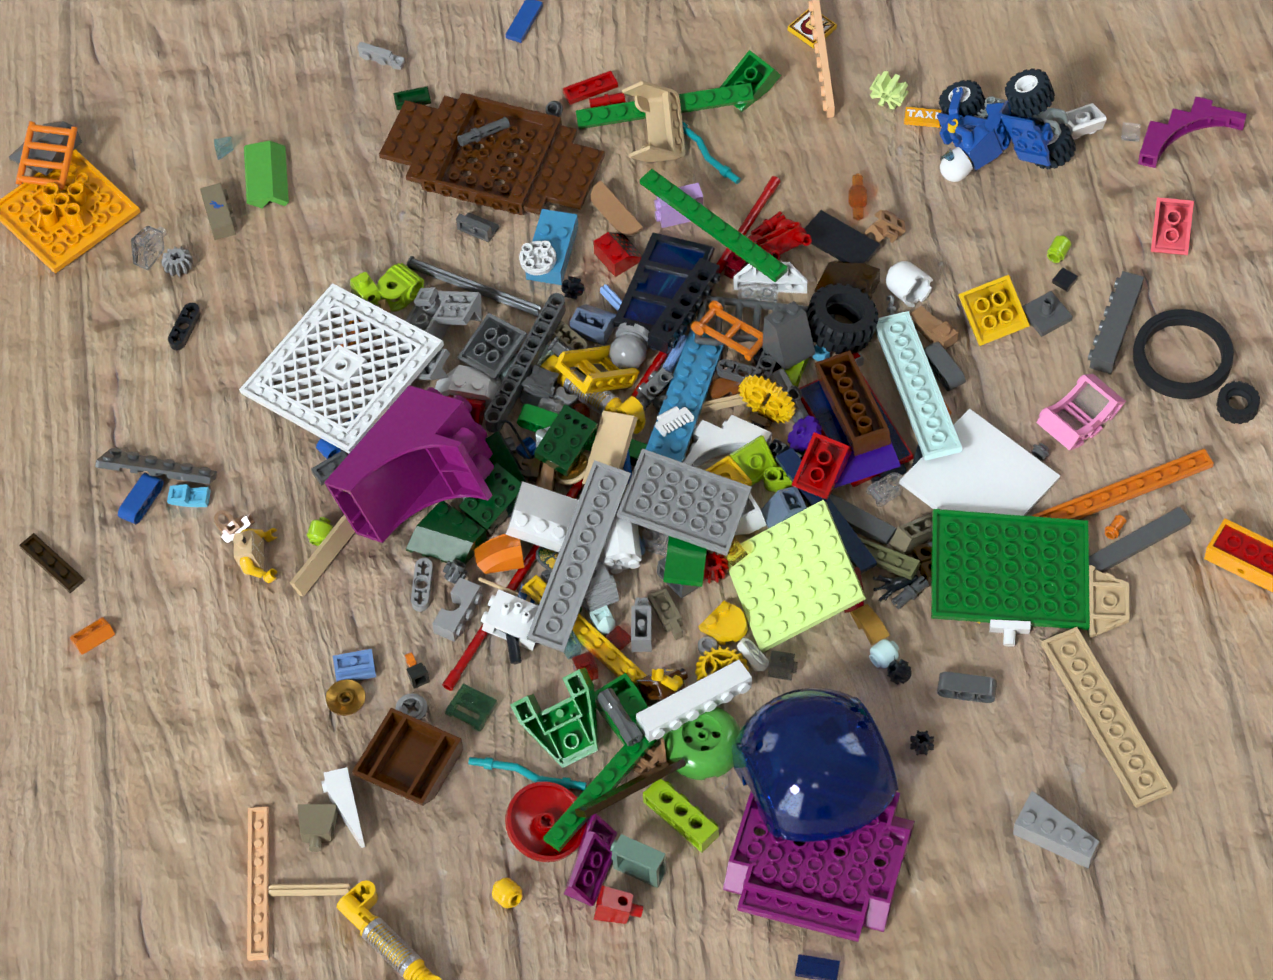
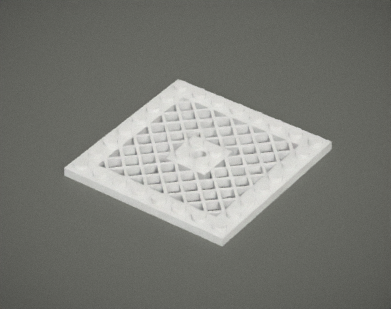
[239,283,444,453]

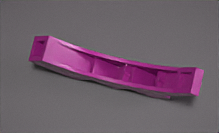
[1138,96,1247,168]

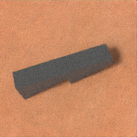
[829,493,897,545]

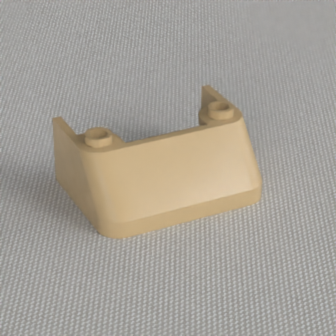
[622,81,685,162]

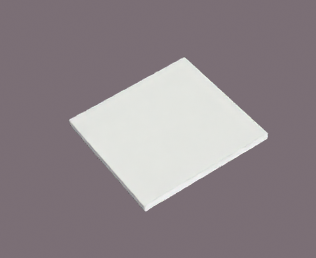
[899,409,1060,516]

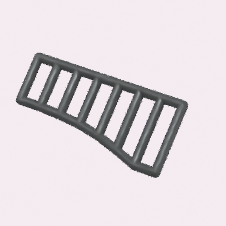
[694,296,836,346]

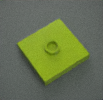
[730,435,778,486]

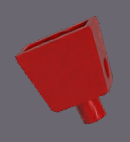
[593,885,643,924]

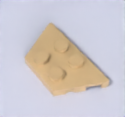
[1089,565,1130,638]

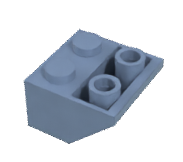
[570,304,617,346]
[761,487,807,529]

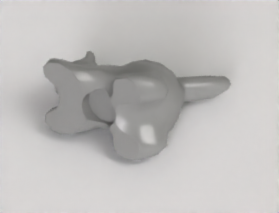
[538,387,578,414]

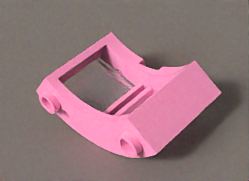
[1036,374,1126,451]

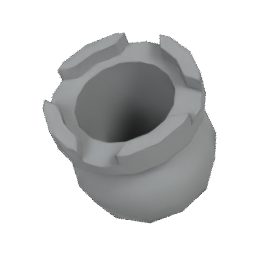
[609,323,650,369]

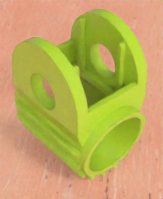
[377,263,425,312]

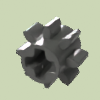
[443,559,468,584]

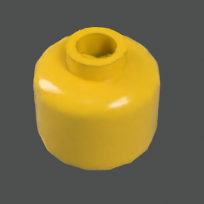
[492,877,522,909]

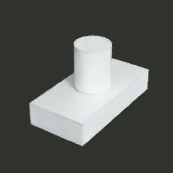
[989,620,1030,647]

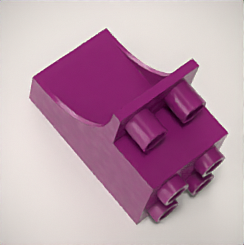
[324,385,494,543]

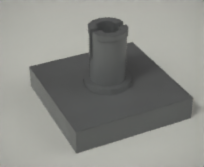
[1022,291,1073,337]

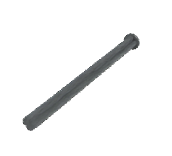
[406,256,542,316]

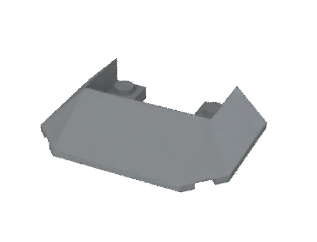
[383,291,482,380]

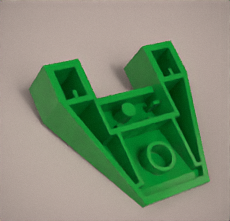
[510,668,598,768]

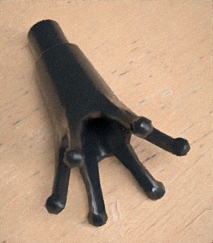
[873,575,918,602]

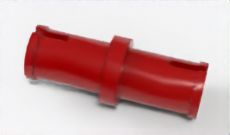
[589,92,626,108]
[751,211,786,237]

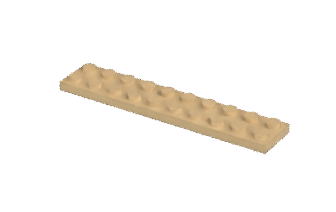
[1041,627,1173,808]

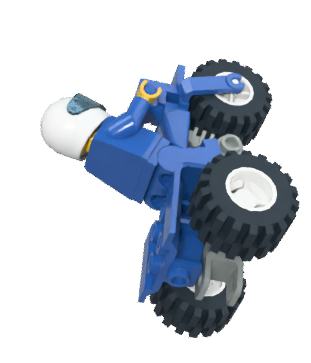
[937,68,1076,182]

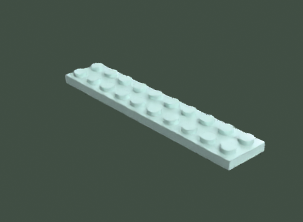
[875,311,962,461]

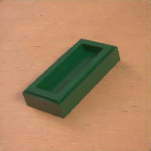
[393,86,431,110]

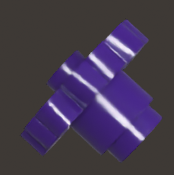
[787,416,822,453]

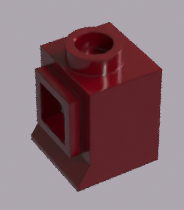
[724,251,749,280]

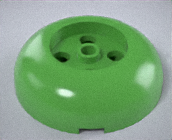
[663,707,743,780]

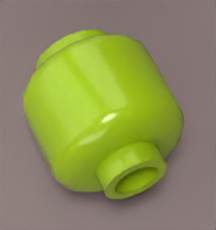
[307,517,334,546]

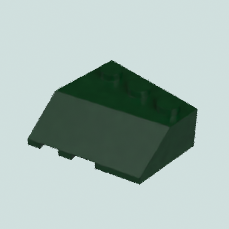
[406,501,487,565]

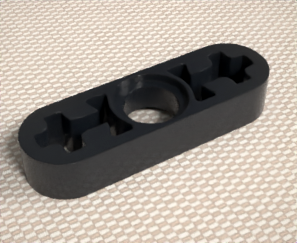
[168,303,200,350]

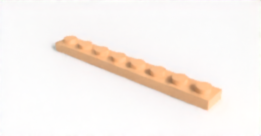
[808,0,835,118]

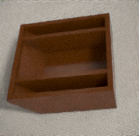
[351,708,464,806]

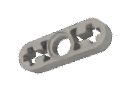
[411,558,433,612]

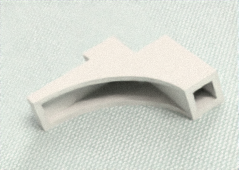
[682,415,772,467]

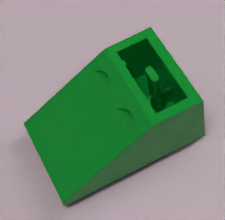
[595,673,648,745]

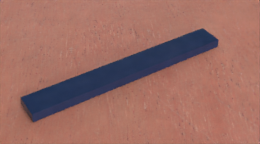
[776,448,877,574]

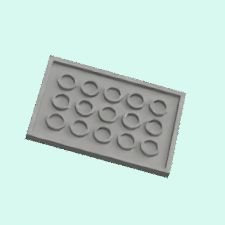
[616,449,752,556]

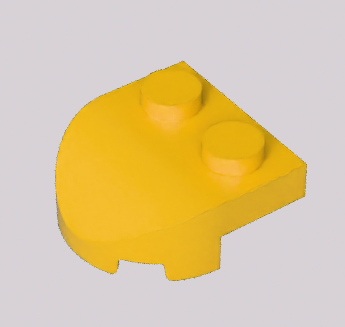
[698,600,748,645]

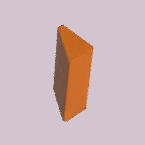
[69,617,115,655]

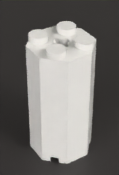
[599,484,642,574]

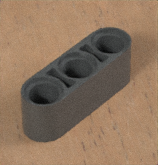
[923,342,966,391]
[937,672,997,703]

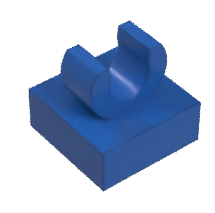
[516,436,536,459]

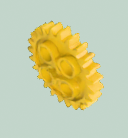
[738,375,796,424]

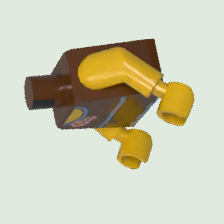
[625,668,688,700]

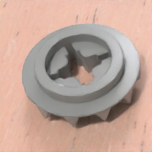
[395,694,428,720]

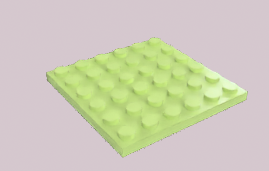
[724,500,866,653]

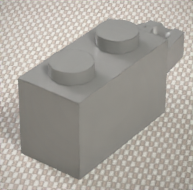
[631,597,652,652]

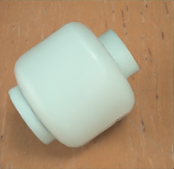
[869,639,899,668]

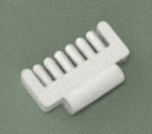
[655,406,694,437]

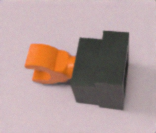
[404,652,430,689]

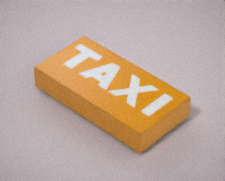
[904,107,941,128]

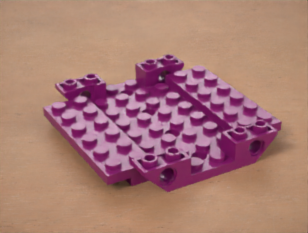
[723,763,915,942]

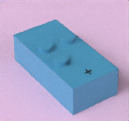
[525,209,578,285]

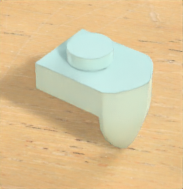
[589,605,616,635]

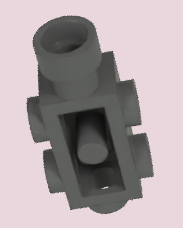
[635,367,673,411]

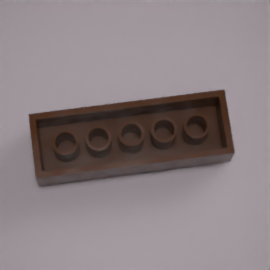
[815,351,891,456]

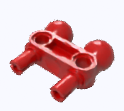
[748,219,812,260]

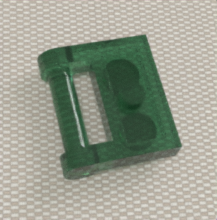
[445,683,498,732]

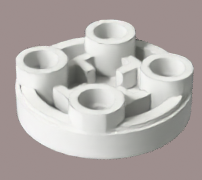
[519,241,556,275]

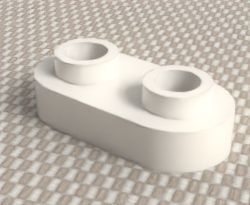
[737,638,770,671]

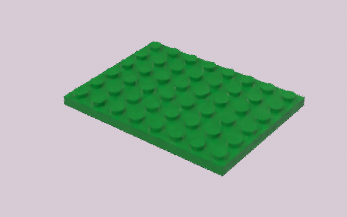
[931,509,1090,630]

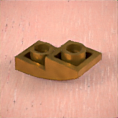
[850,604,890,646]

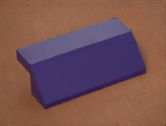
[833,443,900,489]

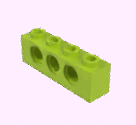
[643,779,719,852]

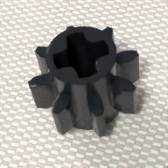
[561,276,584,299]
[887,659,912,685]
[910,730,934,756]

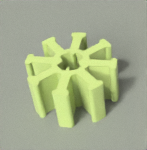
[869,71,909,109]

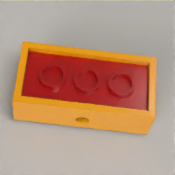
[1204,518,1273,592]

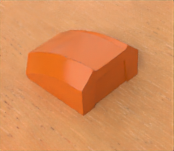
[474,534,524,574]

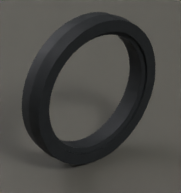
[1133,309,1234,399]

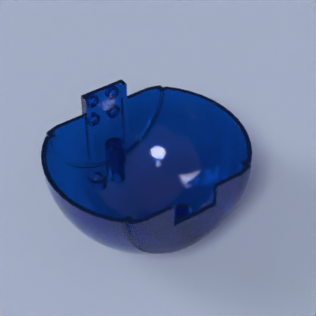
[732,687,899,842]

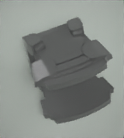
[519,364,559,407]

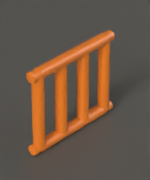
[16,121,78,190]

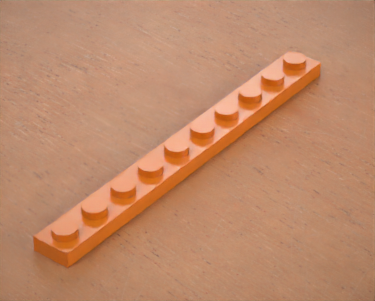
[1032,448,1214,520]

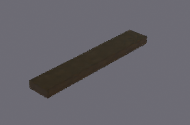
[575,758,686,818]

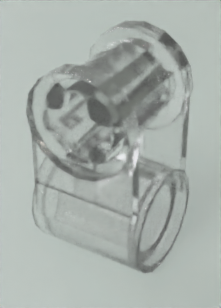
[866,472,903,507]
[642,528,669,557]

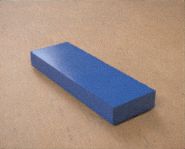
[505,0,543,43]

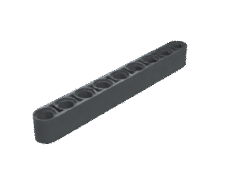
[484,293,566,433]

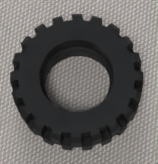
[806,283,879,354]

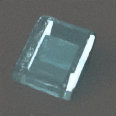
[214,137,234,160]
[564,630,581,659]

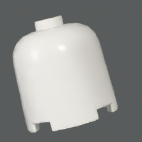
[886,261,933,307]

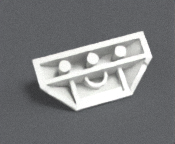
[734,262,808,294]
[435,365,508,408]

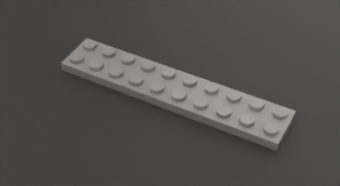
[527,460,631,652]

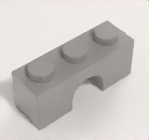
[432,578,483,642]

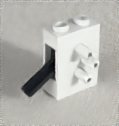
[480,589,538,665]

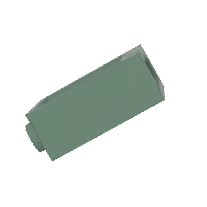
[610,834,667,888]

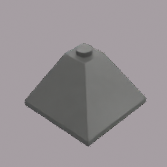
[9,121,82,176]
[457,312,528,380]

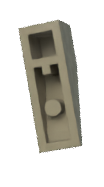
[890,513,932,555]

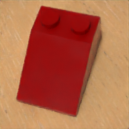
[792,432,852,500]

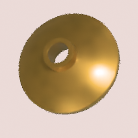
[326,679,365,716]

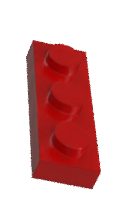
[563,71,618,105]

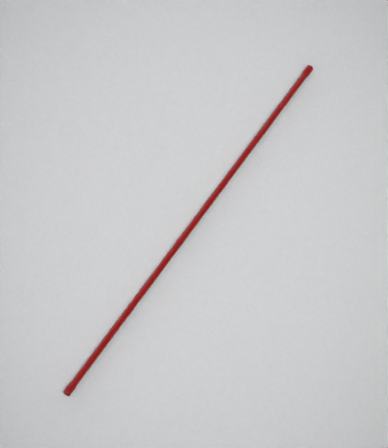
[442,176,781,691]

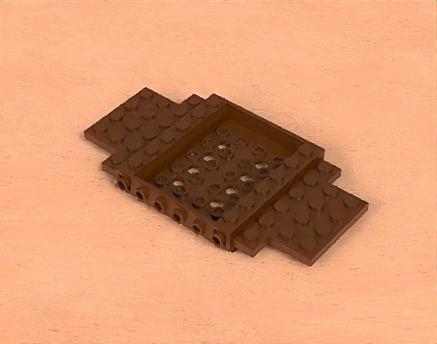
[379,93,605,216]

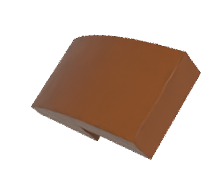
[709,373,745,399]

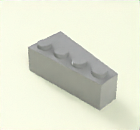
[1013,791,1099,869]

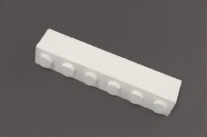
[636,660,752,742]

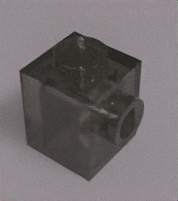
[768,650,798,681]

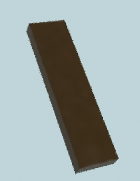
[19,533,85,593]

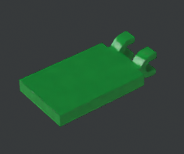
[663,536,707,587]

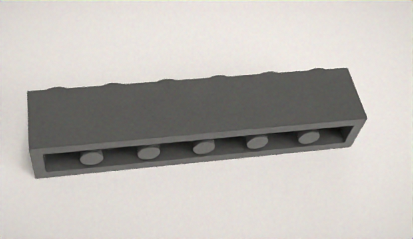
[1088,271,1144,374]

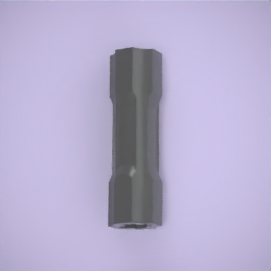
[597,688,643,746]

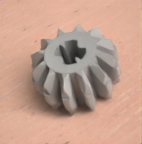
[161,246,193,277]

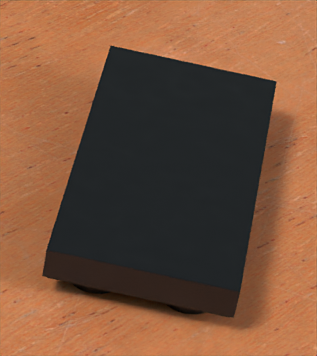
[804,210,881,264]

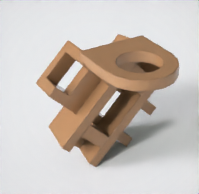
[864,209,906,243]
[214,510,255,543]
[632,738,666,775]

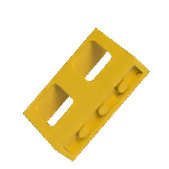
[555,345,640,394]

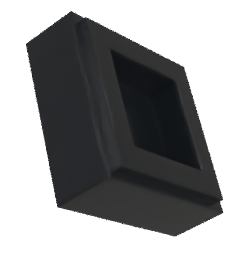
[1052,267,1078,292]

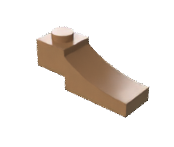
[910,305,958,349]

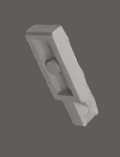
[357,42,405,70]

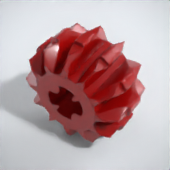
[703,551,729,584]

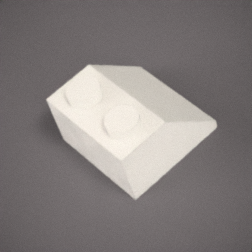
[1065,103,1107,139]

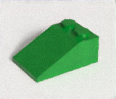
[720,50,781,112]

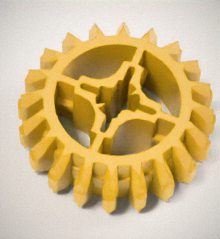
[695,645,749,681]

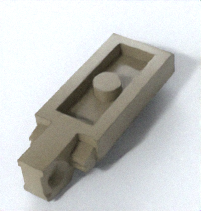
[648,588,683,640]

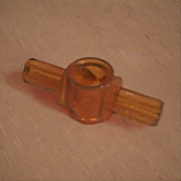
[849,173,867,221]

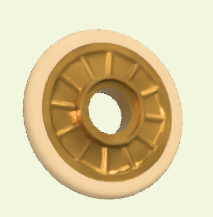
[556,452,590,485]

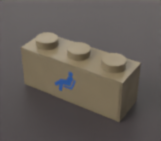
[200,183,237,240]

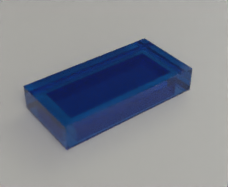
[795,954,840,980]

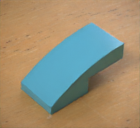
[167,484,211,507]

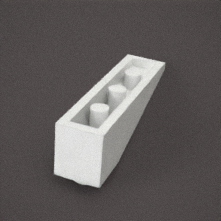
[321,767,365,848]

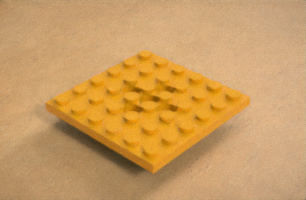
[0,149,141,274]

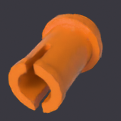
[1105,515,1126,540]

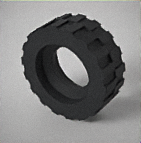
[1216,381,1260,424]

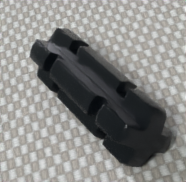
[871,463,906,488]

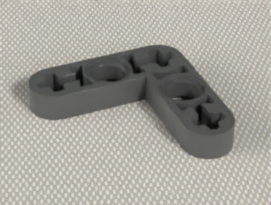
[717,349,777,383]

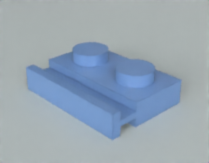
[333,649,376,682]

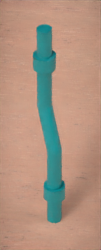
[682,121,741,184]
[468,757,587,790]

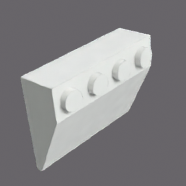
[506,481,579,552]

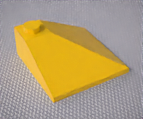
[958,275,1030,346]

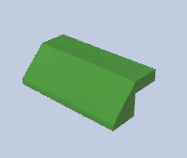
[244,141,289,209]

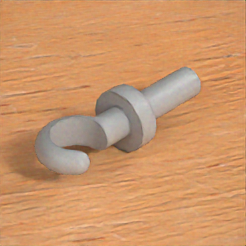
[886,295,896,315]

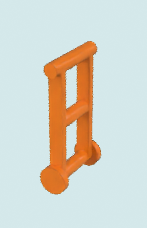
[691,300,763,361]

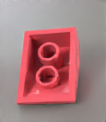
[1151,197,1194,256]

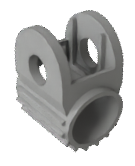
[582,561,619,612]

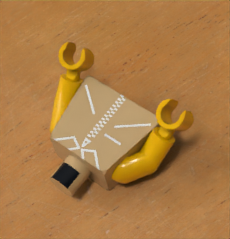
[233,528,278,583]

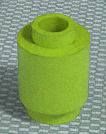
[1047,235,1072,263]

